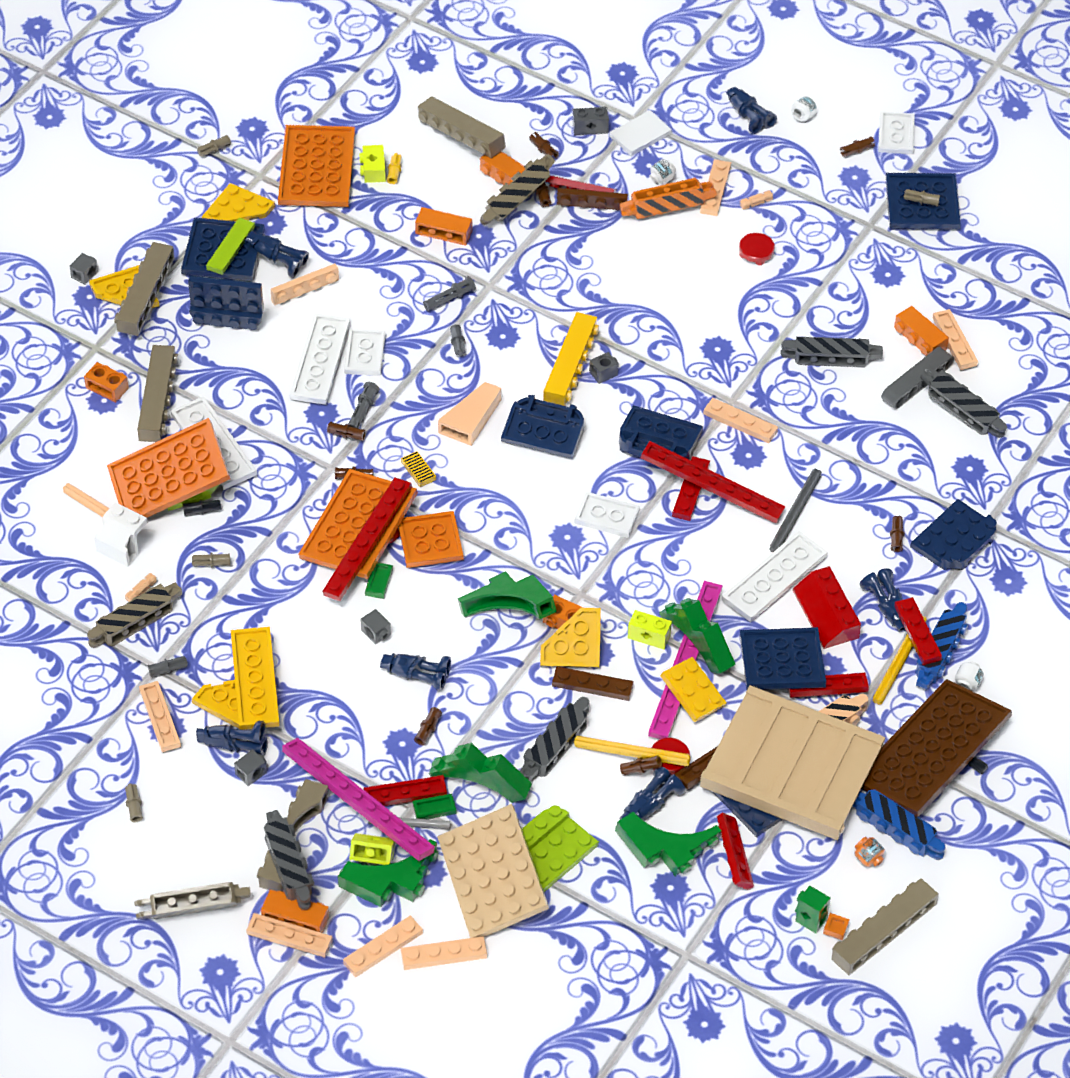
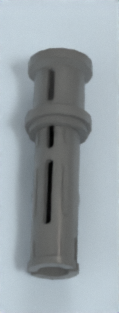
[423,276,476,312]
[348,381,380,428]

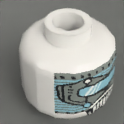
[791,96,817,122]
[650,159,676,185]
[955,661,984,690]

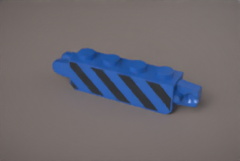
[915,602,968,690]
[853,790,946,860]

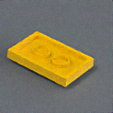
[660,657,727,723]

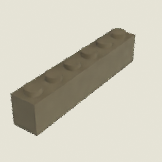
[417,96,506,158]
[114,242,174,336]
[137,345,179,442]
[831,878,939,976]

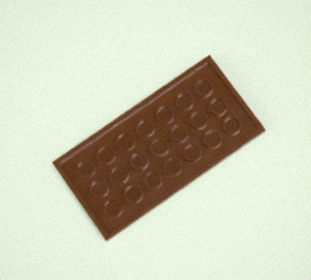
[861,679,1012,817]

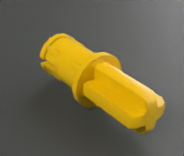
[386,153,402,184]

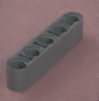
[881,347,955,409]

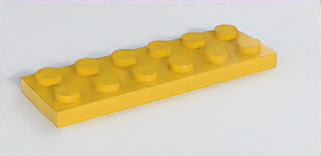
[230,626,279,730]

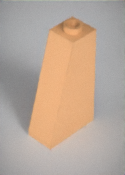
[438,382,501,446]

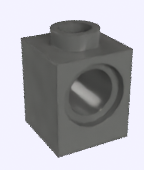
[69,252,98,285]
[589,352,619,384]
[360,609,391,645]
[234,749,267,787]

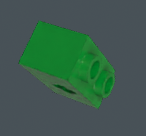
[795,885,831,934]

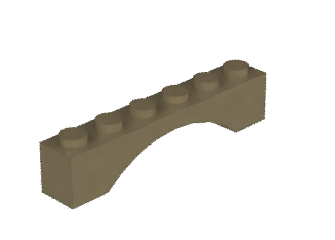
[256,779,329,892]

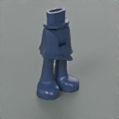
[726,86,777,134]
[245,231,309,278]
[859,568,906,632]
[380,653,451,691]
[196,721,268,756]
[619,767,686,820]

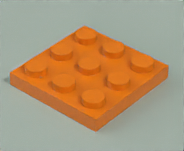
[398,511,464,568]

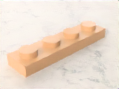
[700,159,731,216]
[270,263,339,306]
[932,309,978,370]
[703,398,778,444]
[139,681,181,752]
[246,913,333,957]
[343,915,423,978]
[401,936,487,970]

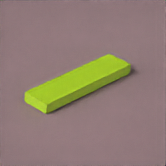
[206,218,255,275]

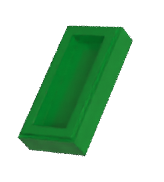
[365,562,393,599]
[412,794,456,819]

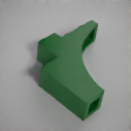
[457,571,557,620]
[659,598,736,674]
[428,742,532,803]
[615,811,721,876]
[338,839,438,907]

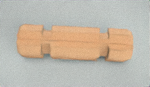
[740,190,773,210]
[125,573,157,602]

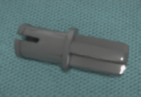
[450,324,465,357]
[147,656,188,677]

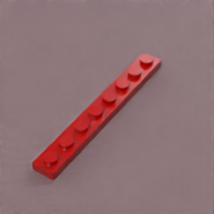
[641,441,785,524]
[322,477,412,601]

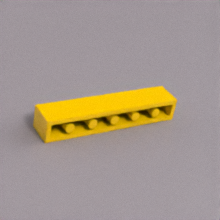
[543,312,599,406]

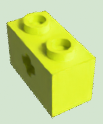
[359,145,386,183]
[628,610,672,650]
[349,833,395,865]

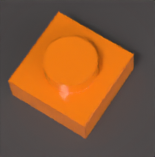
[823,913,850,940]

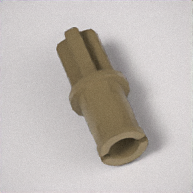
[197,135,231,157]
[904,189,940,206]
[192,552,230,568]
[125,783,143,823]

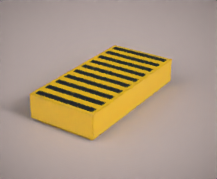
[401,451,436,487]

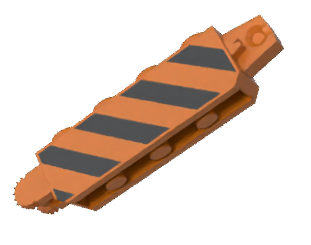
[620,178,717,219]

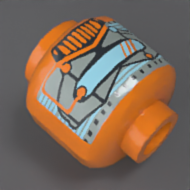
[854,836,885,867]

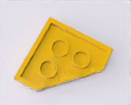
[202,183,275,221]
[89,265,159,309]
[540,607,601,667]
[192,680,239,729]

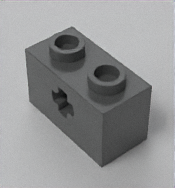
[572,106,609,136]

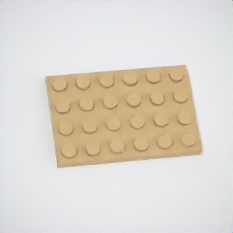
[437,804,549,938]

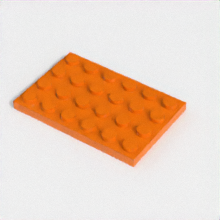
[278,125,355,207]
[107,418,231,518]
[298,469,418,579]

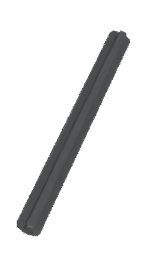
[769,468,822,552]

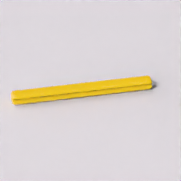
[872,616,927,705]
[574,736,691,766]

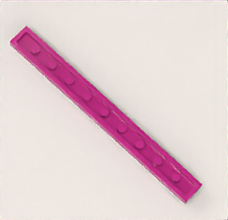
[648,580,723,739]
[282,738,435,861]

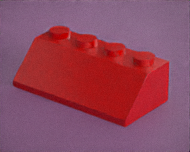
[792,566,861,649]

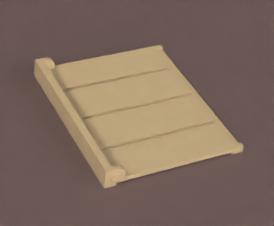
[700,686,885,840]

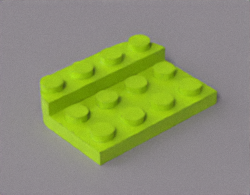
[522,805,599,892]

